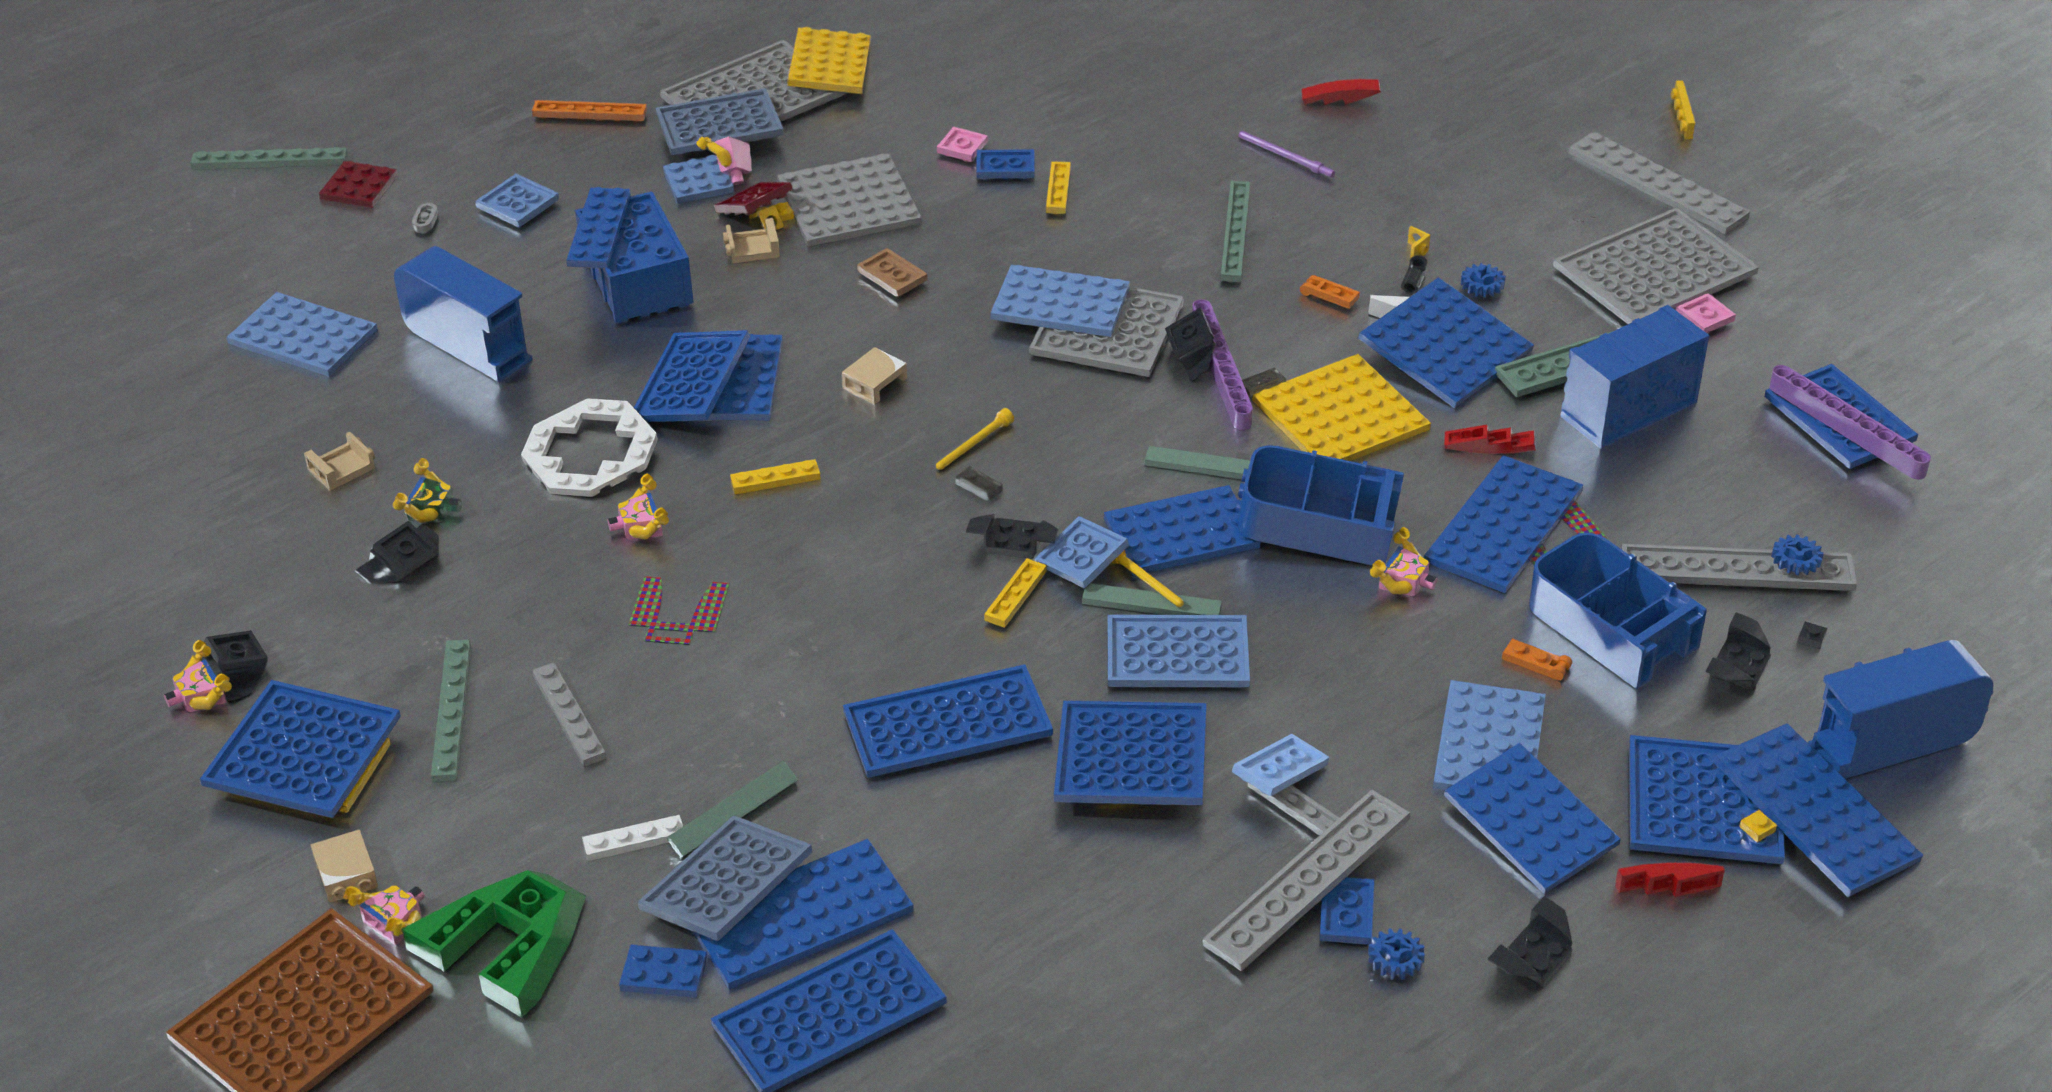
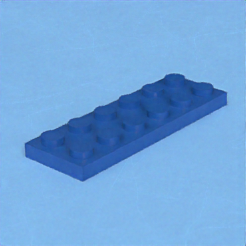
[566,187,631,268]

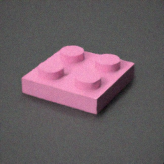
[937,127,988,162]
[1676,293,1736,333]

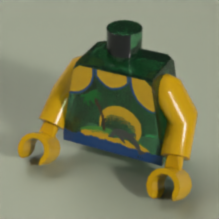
[393,458,462,523]

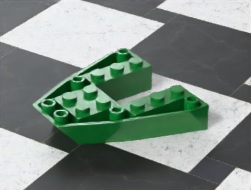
[402,870,586,1017]

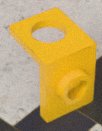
[749,205,784,230]
[1408,226,1430,258]

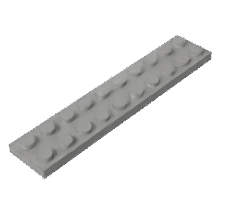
[1569,132,1750,234]
[1621,544,1857,591]
[1202,790,1410,971]

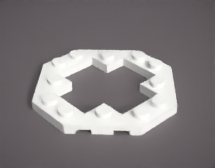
[521,398,658,497]

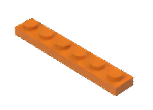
[532,100,647,122]

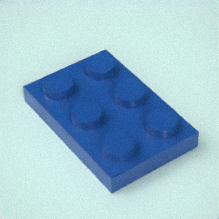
[976,149,1035,179]
[1320,877,1374,944]
[619,944,707,998]

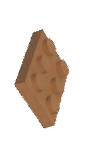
[857,248,928,297]

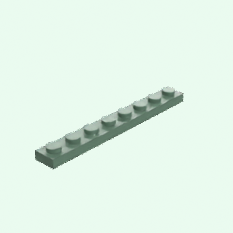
[190,147,348,170]
[1221,181,1250,282]
[431,639,471,782]

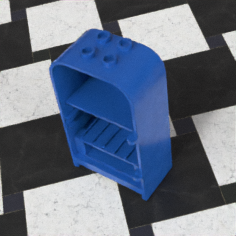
[394,246,533,382]
[1235,445,1404,565]
[1529,533,1707,689]
[1808,640,1994,779]

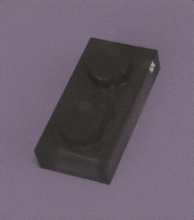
[1242,367,1286,399]
[955,466,1003,502]

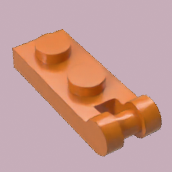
[1300,275,1360,309]
[1502,638,1573,680]

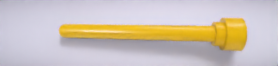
[936,408,1015,470]
[1112,550,1184,607]

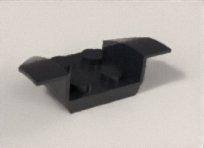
[1165,307,1216,382]
[966,514,1059,559]
[355,521,439,583]
[1706,612,1771,691]
[203,630,268,701]
[1488,896,1572,988]

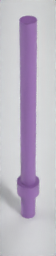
[1239,131,1335,178]

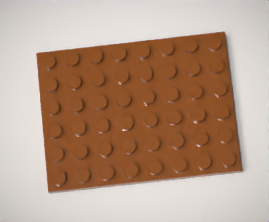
[166,908,434,1092]

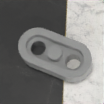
[412,203,438,233]

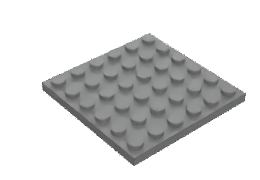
[777,153,922,247]
[1029,287,1184,377]

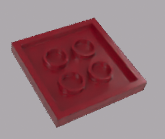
[319,161,398,208]
[714,182,793,215]

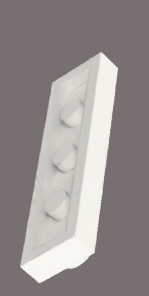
[582,815,683,861]

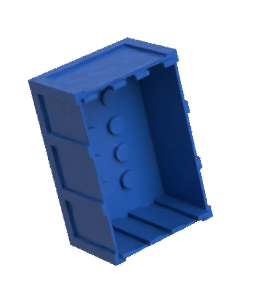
[575,191,694,323]
[1560,305,1709,449]

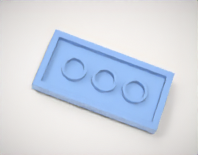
[1232,734,1330,796]

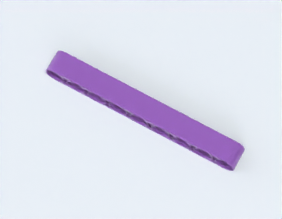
[1192,299,1253,430]
[1769,365,1931,480]

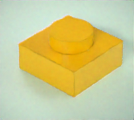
[769,202,794,223]
[1739,810,1777,842]

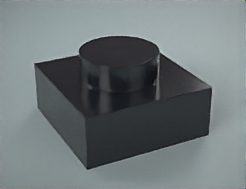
[1797,621,1828,649]

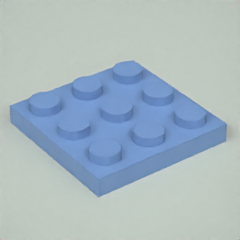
[663,155,734,204]
[475,174,559,228]
[1035,516,1129,588]

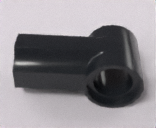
[1401,255,1428,295]

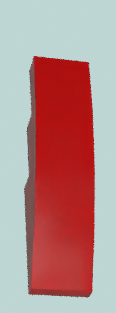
[1301,79,1381,105]
[1444,424,1536,454]
[1615,863,1725,897]

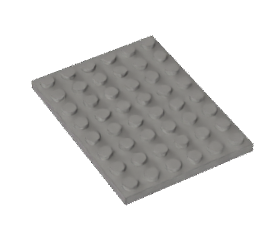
[660,40,847,122]
[1553,207,1759,324]

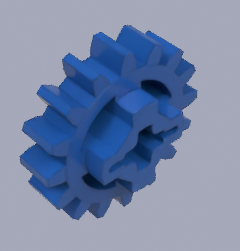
[1460,263,1506,298]
[1771,534,1824,576]
[1368,928,1425,979]

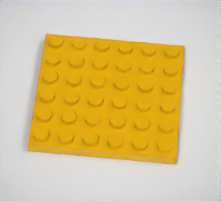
[1252,354,1431,461]

